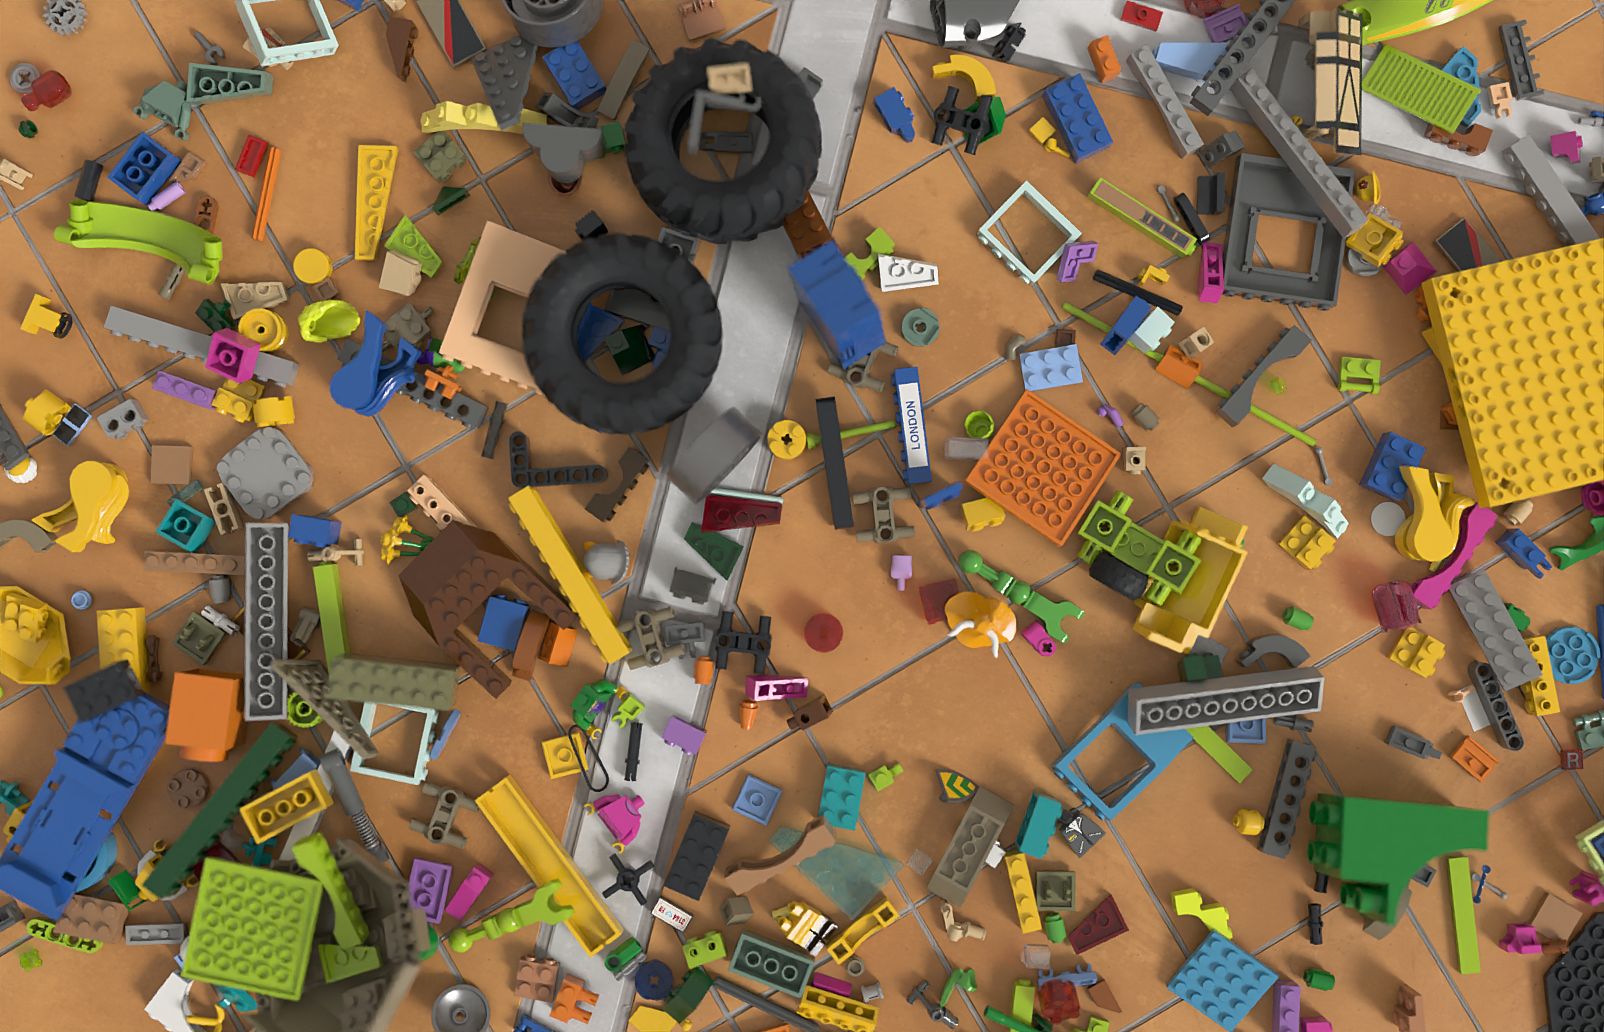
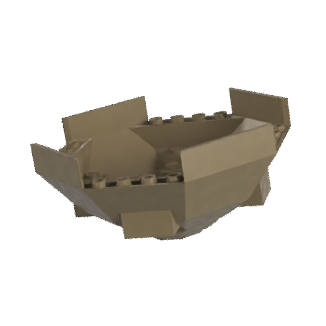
[242,838,430,1032]

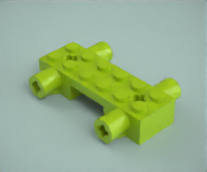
[1077,491,1202,606]

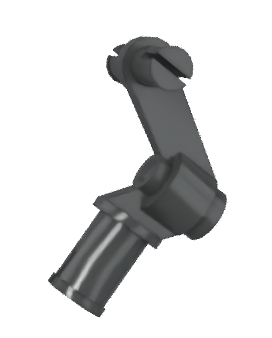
[906,979,959,1029]

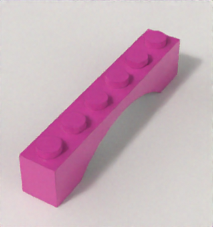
[1405,502,1498,609]

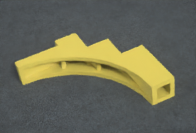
[420,101,547,134]

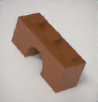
[1424,123,1493,156]

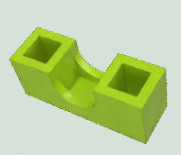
[845,227,895,280]

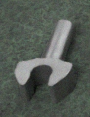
[194,32,225,65]

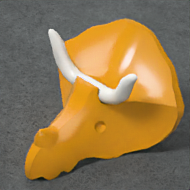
[944,591,1016,658]

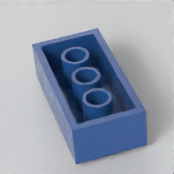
[1042,73,1113,164]

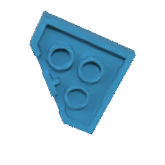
[1441,46,1481,128]

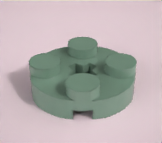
[901,308,939,347]

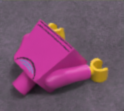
[584,794,645,854]

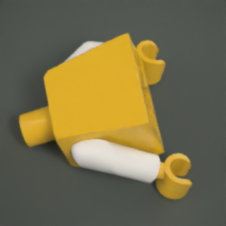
[135,840,200,902]

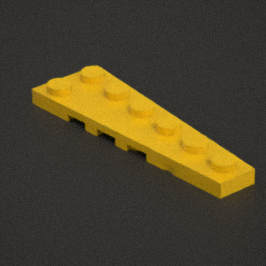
[355,145,398,261]

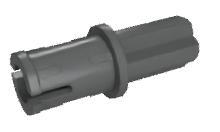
[1273,715,1314,732]

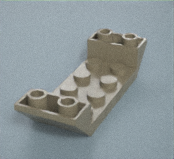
[926,786,1014,908]

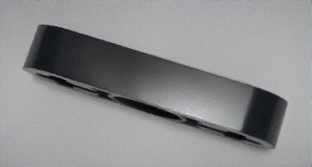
[1173,192,1210,245]

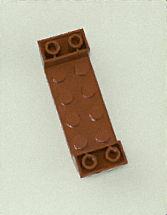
[783,190,841,260]

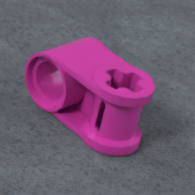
[1021,620,1056,656]

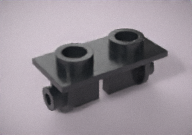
[991,22,1026,63]

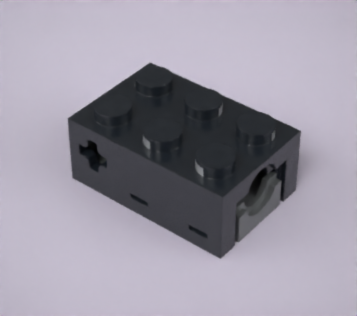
[63,659,145,723]

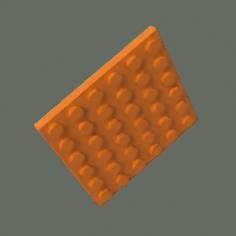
[964,389,1121,548]

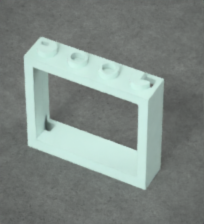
[234,0,339,66]
[977,180,1082,286]
[350,702,439,785]

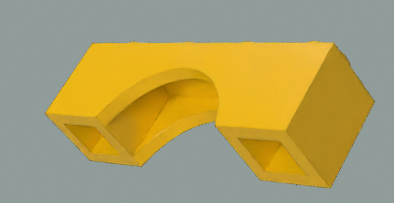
[1003,850,1042,934]
[826,896,900,965]

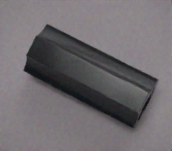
[74,160,103,201]

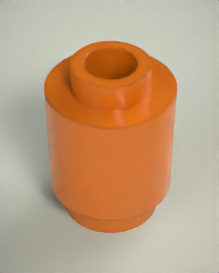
[693,656,713,684]

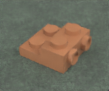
[514,954,560,1003]
[1392,985,1426,1032]

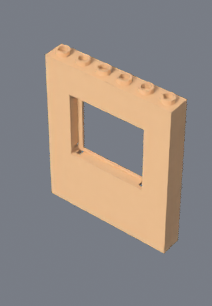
[439,221,566,396]

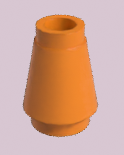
[739,699,758,729]

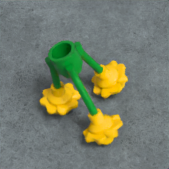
[380,515,433,565]

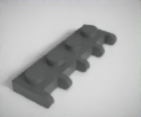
[1498,20,1544,101]
[0,404,30,470]

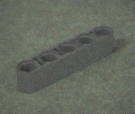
[1467,661,1524,751]

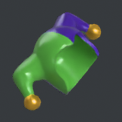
[415,337,465,373]

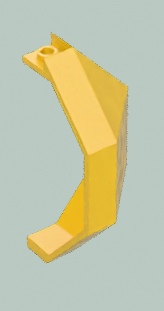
[0,586,71,684]

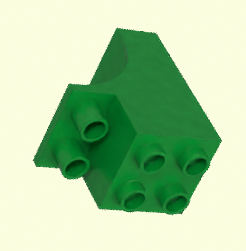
[1307,793,1489,926]

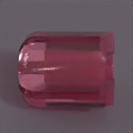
[1371,580,1422,632]

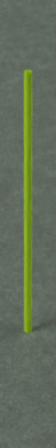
[1062,301,1317,447]

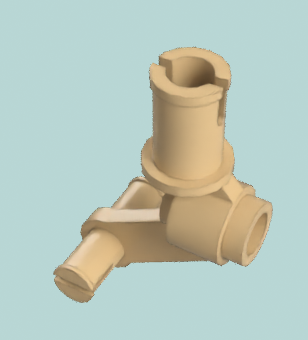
[307,539,364,567]
[940,899,986,942]

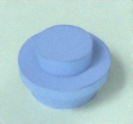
[71,590,92,610]

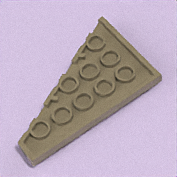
[270,660,379,759]

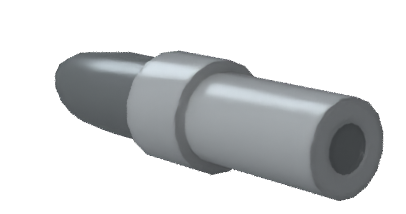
[1578,117,1604,127]

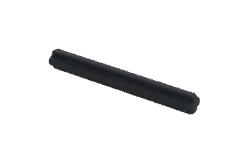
[1093,270,1183,316]

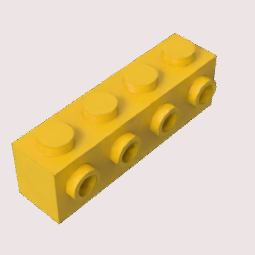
[1521,635,1560,716]
[797,985,879,1032]

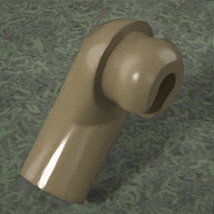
[1006,334,1026,360]

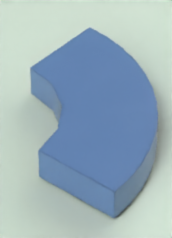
[429,709,461,760]

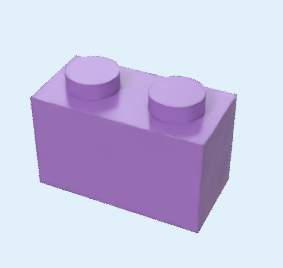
[661,715,707,755]

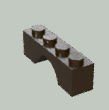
[585,447,650,523]

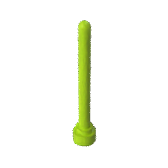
[805,420,896,449]

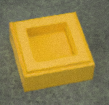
[1028,117,1056,145]

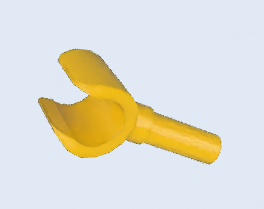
[1045,138,1071,158]

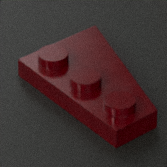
[1067,894,1129,955]

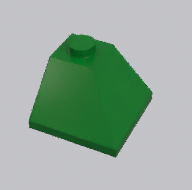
[965,97,1006,145]

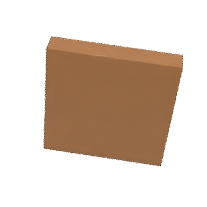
[150,445,193,485]
[1528,892,1583,941]

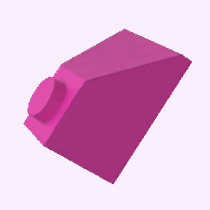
[1383,242,1436,295]

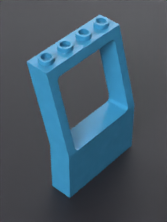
[1051,682,1193,821]

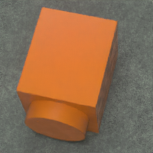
[165,668,248,762]

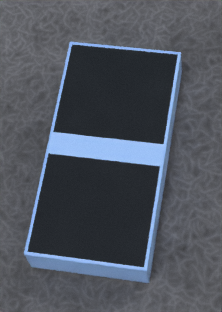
[52,404,93,446]

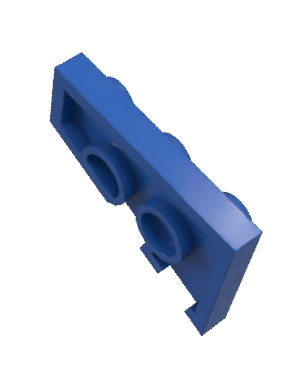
[577,304,625,362]

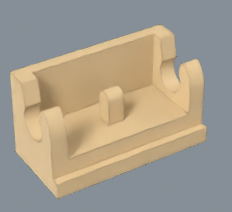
[708,63,752,95]

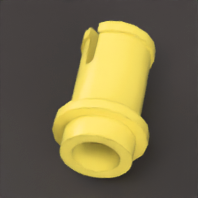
[772,903,792,923]

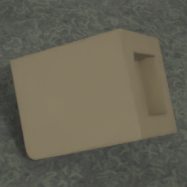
[720,897,754,926]

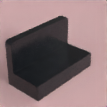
[1197,172,1225,215]

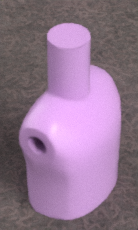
[891,555,912,591]

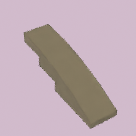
[597,39,651,119]

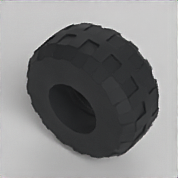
[1089,552,1148,601]

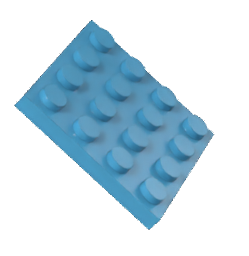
[1166,929,1279,1032]

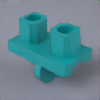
[0,780,30,816]
[242,835,277,867]

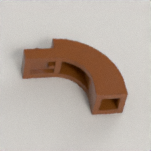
[512,610,550,681]

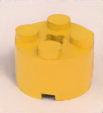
[22,389,71,436]
[252,396,295,427]
[767,420,806,460]

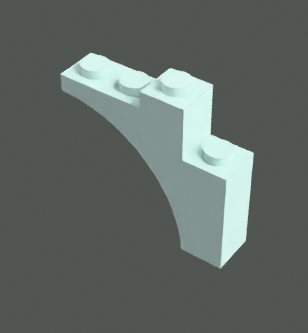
[1262,464,1349,539]

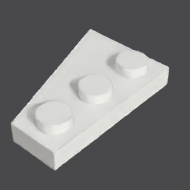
[878,254,938,292]

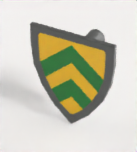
[935,769,979,802]

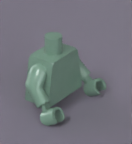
[133,80,191,141]

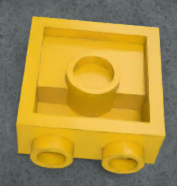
[1346,213,1403,267]
[211,378,267,423]
[1277,515,1336,570]
[4,592,48,643]
[1387,625,1445,678]

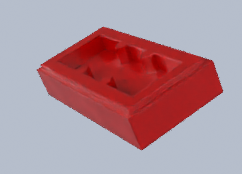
[1120,0,1163,32]
[235,134,268,178]

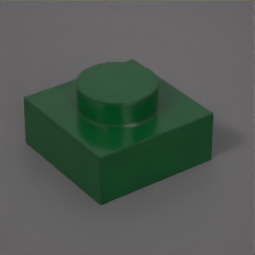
[389,492,417,517]

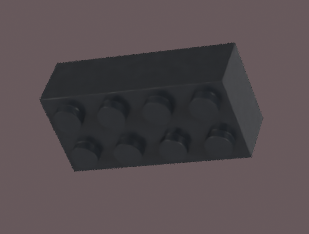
[663,810,730,901]

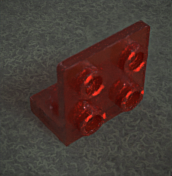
[918,578,959,625]

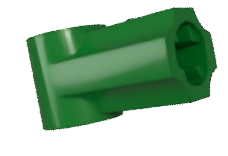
[605,936,642,972]

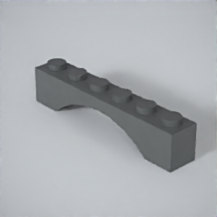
[1215,325,1312,428]

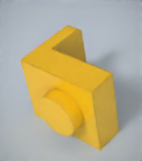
[1137,265,1170,286]

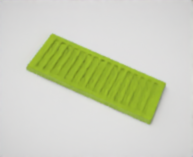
[1362,44,1481,134]

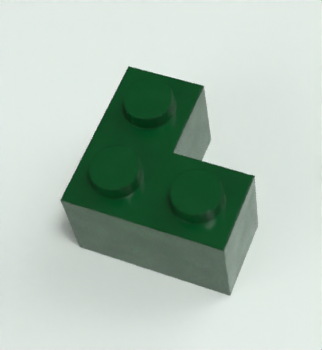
[1177,653,1223,682]
[662,967,714,1024]

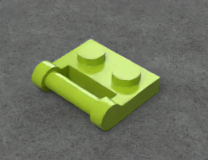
[1338,357,1381,395]

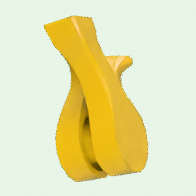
[31,461,130,552]
[1395,466,1475,561]

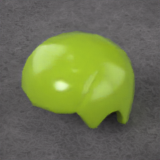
[964,410,994,442]

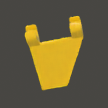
[628,1005,692,1032]

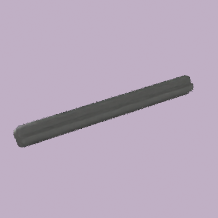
[713,977,819,1032]

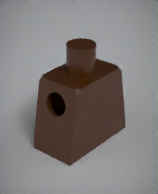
[787,694,833,730]

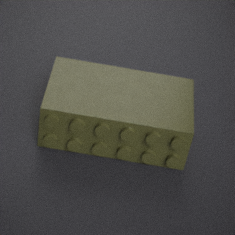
[327,653,461,711]

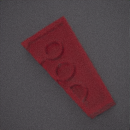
[701,494,782,533]

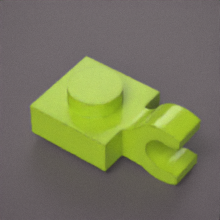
[868,763,903,791]

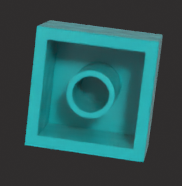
[155,499,216,553]

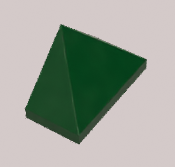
[432,186,471,216]

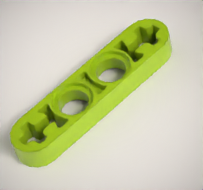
[26,917,103,953]

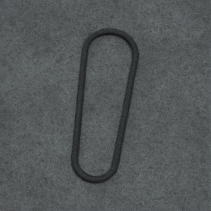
[568,725,609,792]

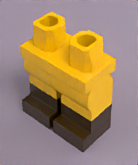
[777,901,838,957]

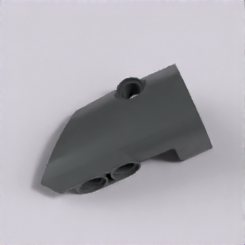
[930,0,1020,51]

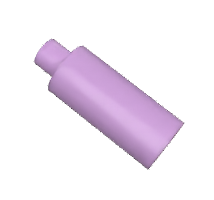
[148,181,186,211]

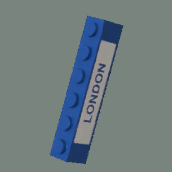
[891,367,932,485]

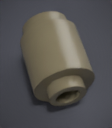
[1131,403,1159,431]

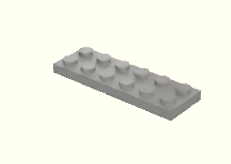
[1449,570,1543,691]

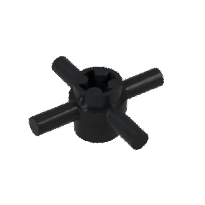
[602,853,654,906]

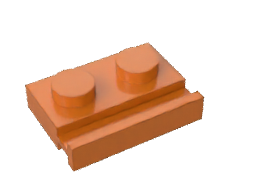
[1449,735,1499,782]

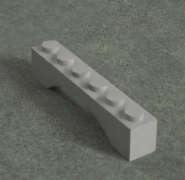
[1126,45,1204,159]

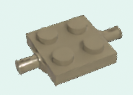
[382,302,435,353]

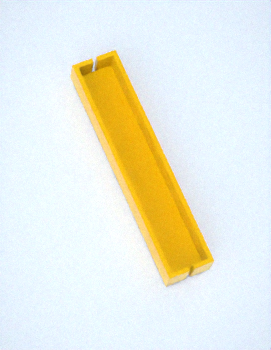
[508,486,633,665]
[475,775,624,958]

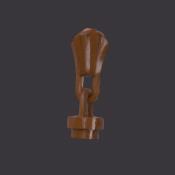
[145,635,163,682]

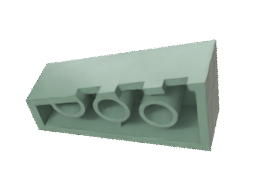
[186,63,274,105]

